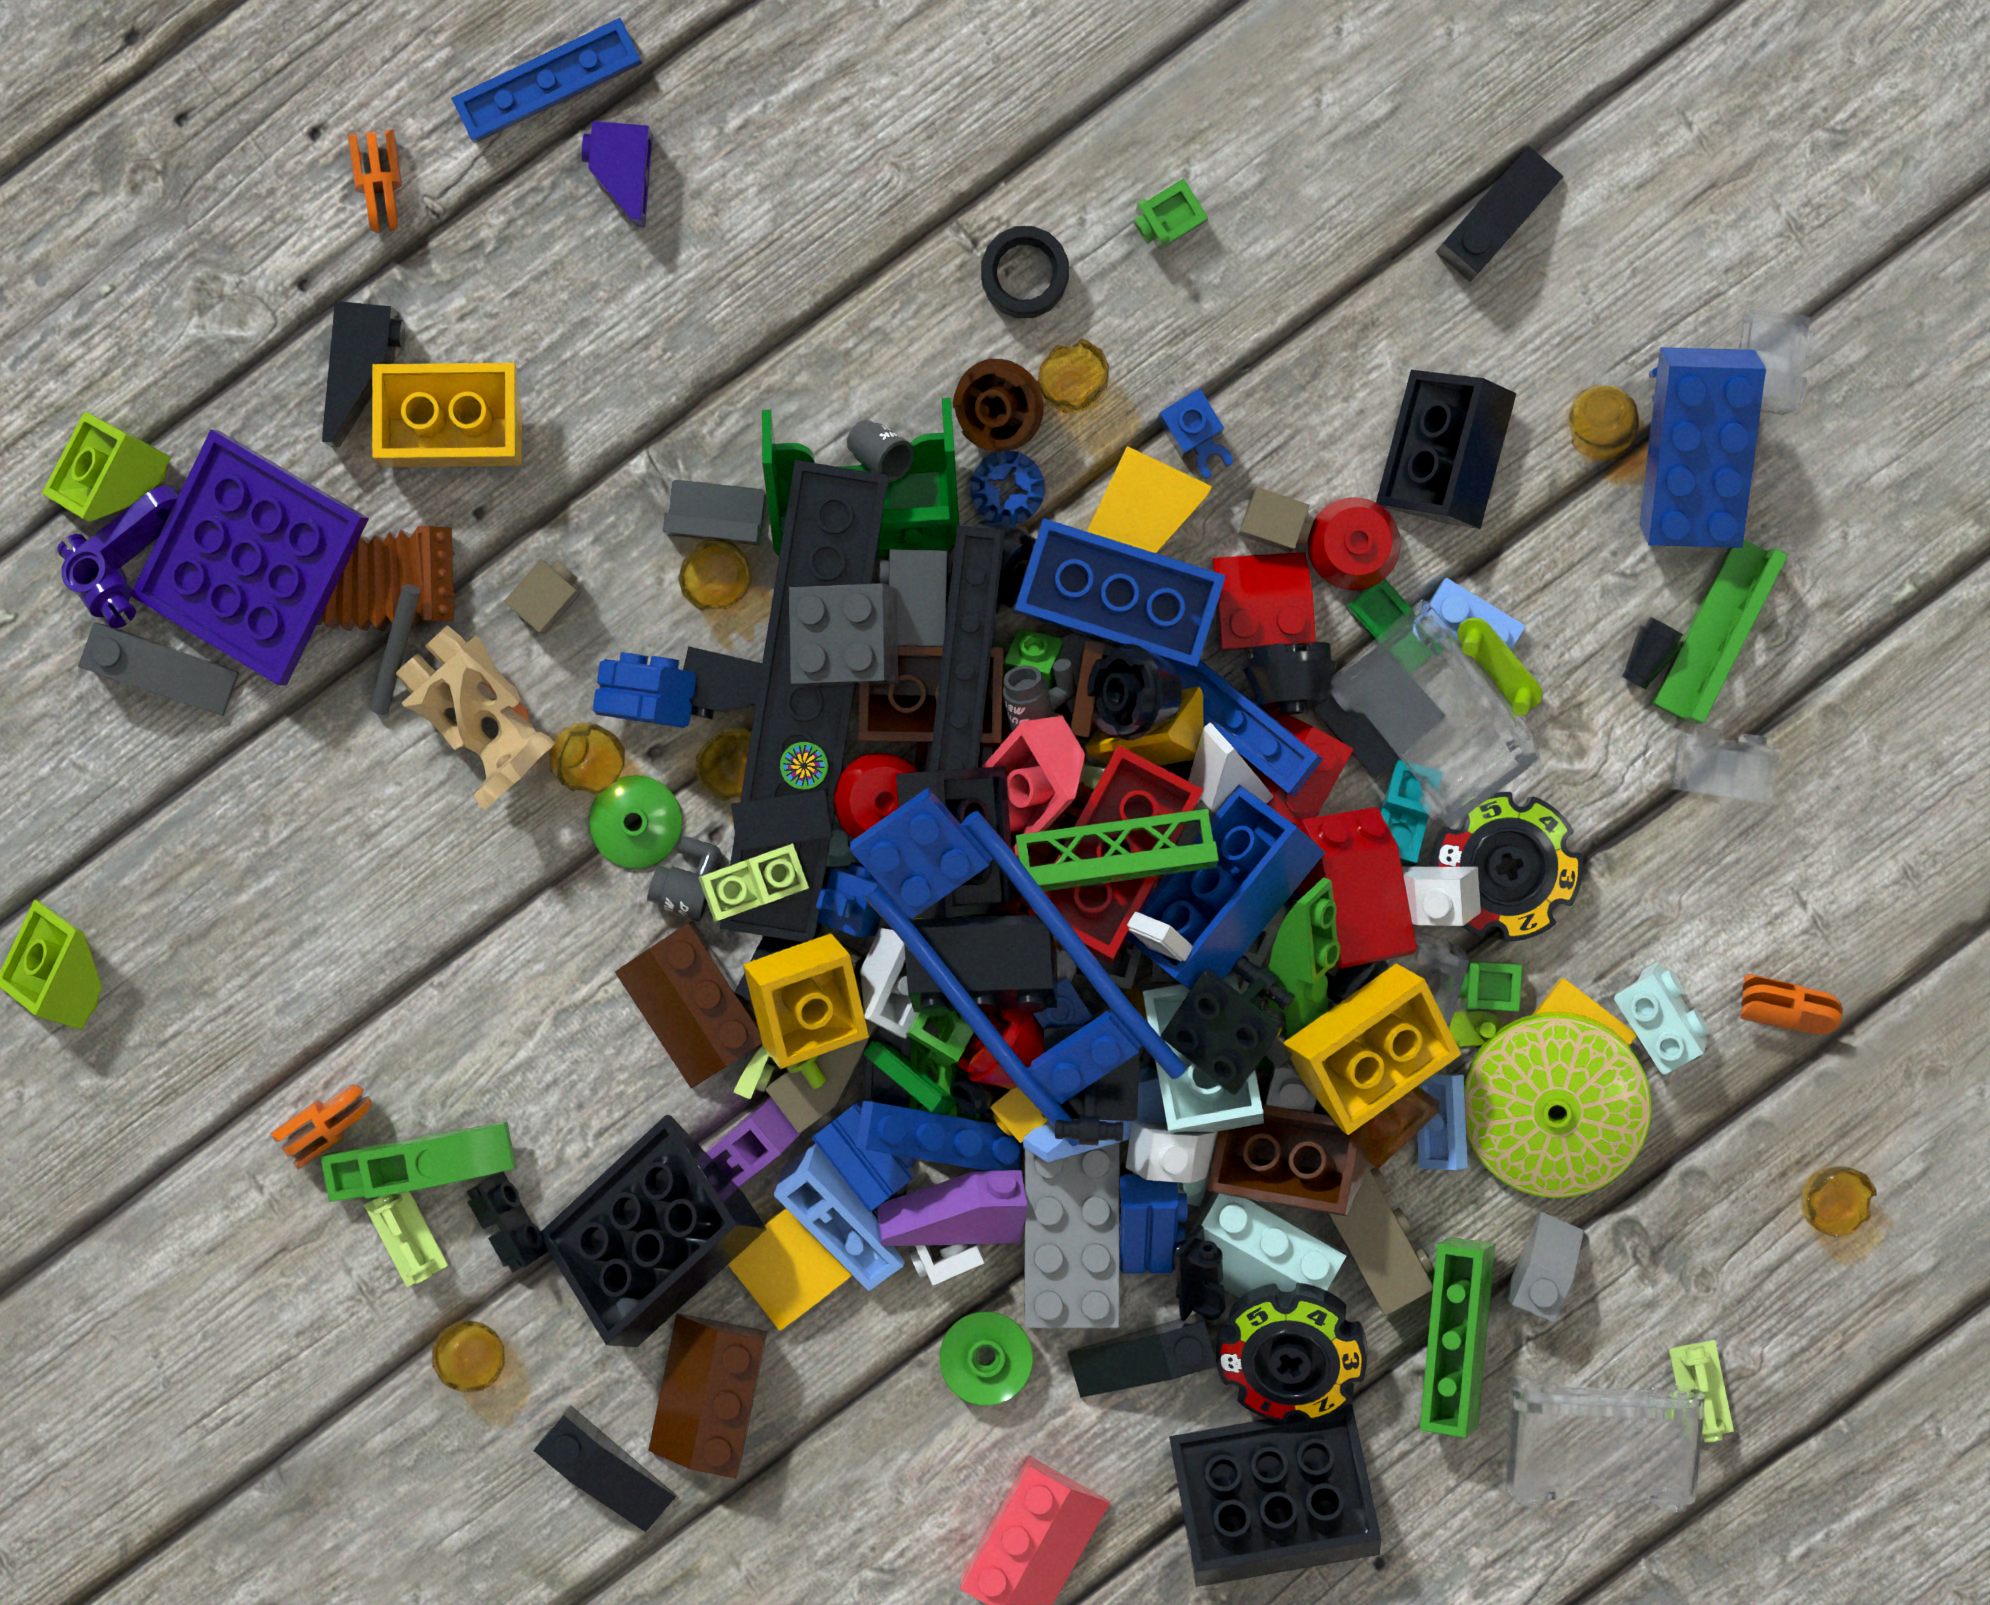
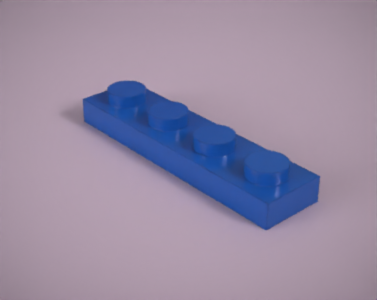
[451,18,642,144]
[1172,659,1324,796]
[855,1101,1023,1171]

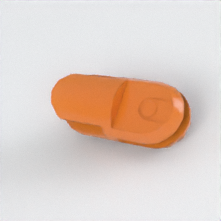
[347,130,402,233]
[1740,974,1843,1034]
[270,1084,372,1170]

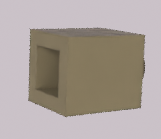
[1238,487,1314,553]
[504,559,581,635]

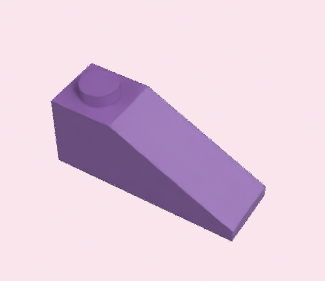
[705,1097,804,1187]
[877,1170,1027,1246]

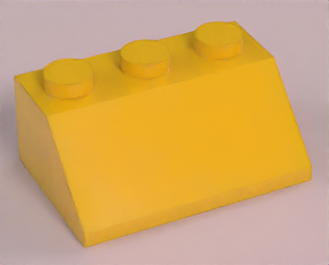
[372,363,522,467]
[1283,963,1462,1135]

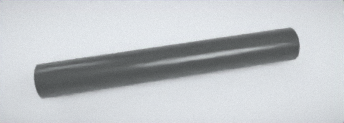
[370,584,421,715]

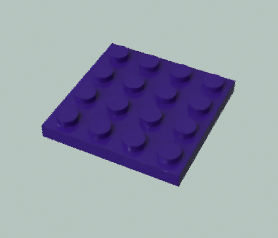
[131,429,369,686]

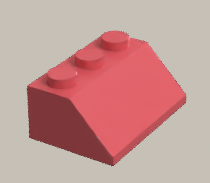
[981,716,1085,859]
[960,1456,1110,1605]

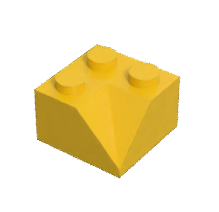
[743,933,869,1069]

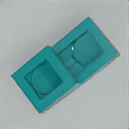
[1380,759,1442,867]

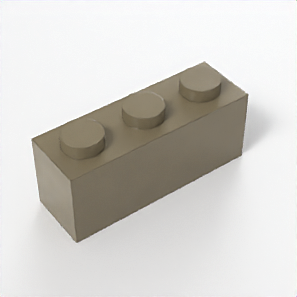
[1328,1165,1435,1316]

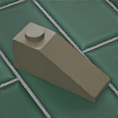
[765,1019,879,1134]

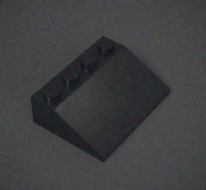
[541,1115,767,1347]
[1169,1404,1381,1587]

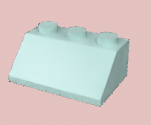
[1142,974,1264,1132]
[1186,1193,1346,1298]

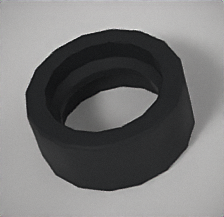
[981,226,1069,318]

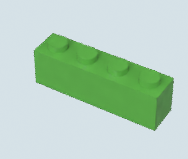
[1420,1237,1496,1438]

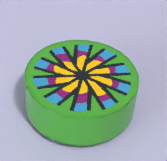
[780,742,829,790]

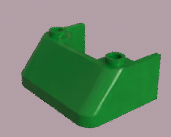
[762,398,960,557]

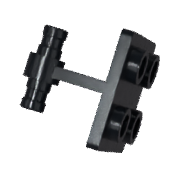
[1161,955,1295,1095]
[1042,1025,1140,1145]

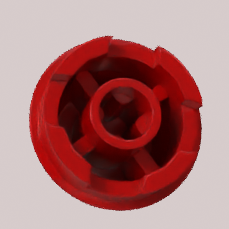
[1307,497,1401,590]
[833,753,918,839]
[956,1009,1044,1089]

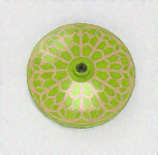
[1464,1012,1652,1198]

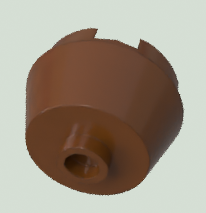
[953,358,1044,451]

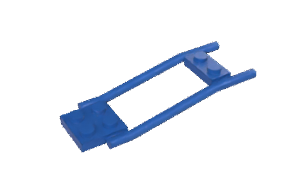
[850,787,1186,1146]

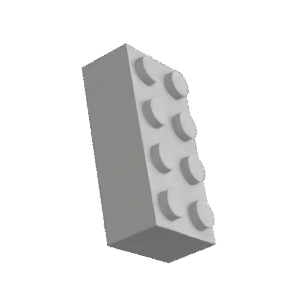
[1024,1142,1119,1328]

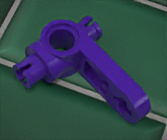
[57,486,179,628]

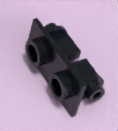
[466,1171,548,1273]
[1173,1225,1226,1322]

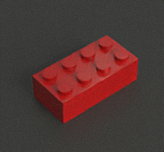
[1027,745,1204,966]

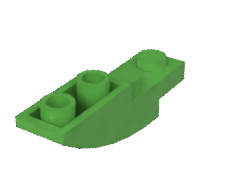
[1268,877,1340,1039]
[320,1122,516,1202]

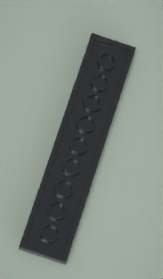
[720,460,889,942]

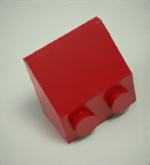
[1212,552,1316,651]
[1239,708,1354,826]

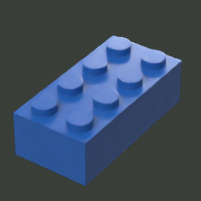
[1639,347,1766,548]
[1013,518,1226,670]
[1127,785,1326,990]

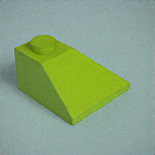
[42,411,171,522]
[0,899,102,1030]

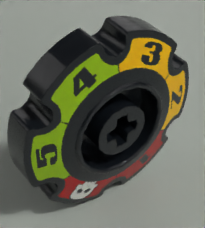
[1430,792,1583,941]
[1216,1283,1368,1423]

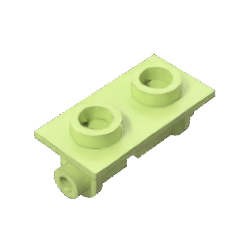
[364,1191,449,1287]
[1668,1340,1734,1442]

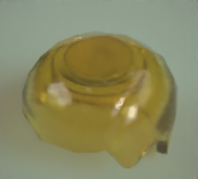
[1037,339,1110,414]
[1568,384,1640,460]
[678,539,752,611]
[549,722,625,794]
[695,728,751,801]
[1801,1165,1877,1238]
[432,1320,506,1393]

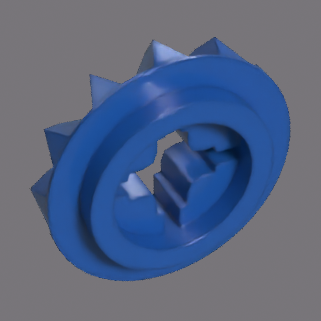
[970,451,1045,525]

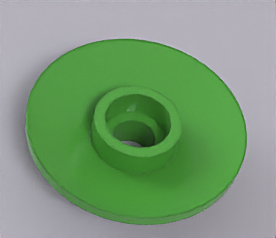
[589,775,682,868]
[939,1311,1033,1406]

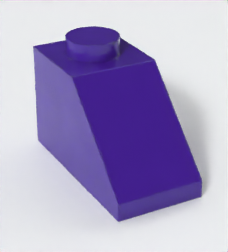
[582,121,653,227]

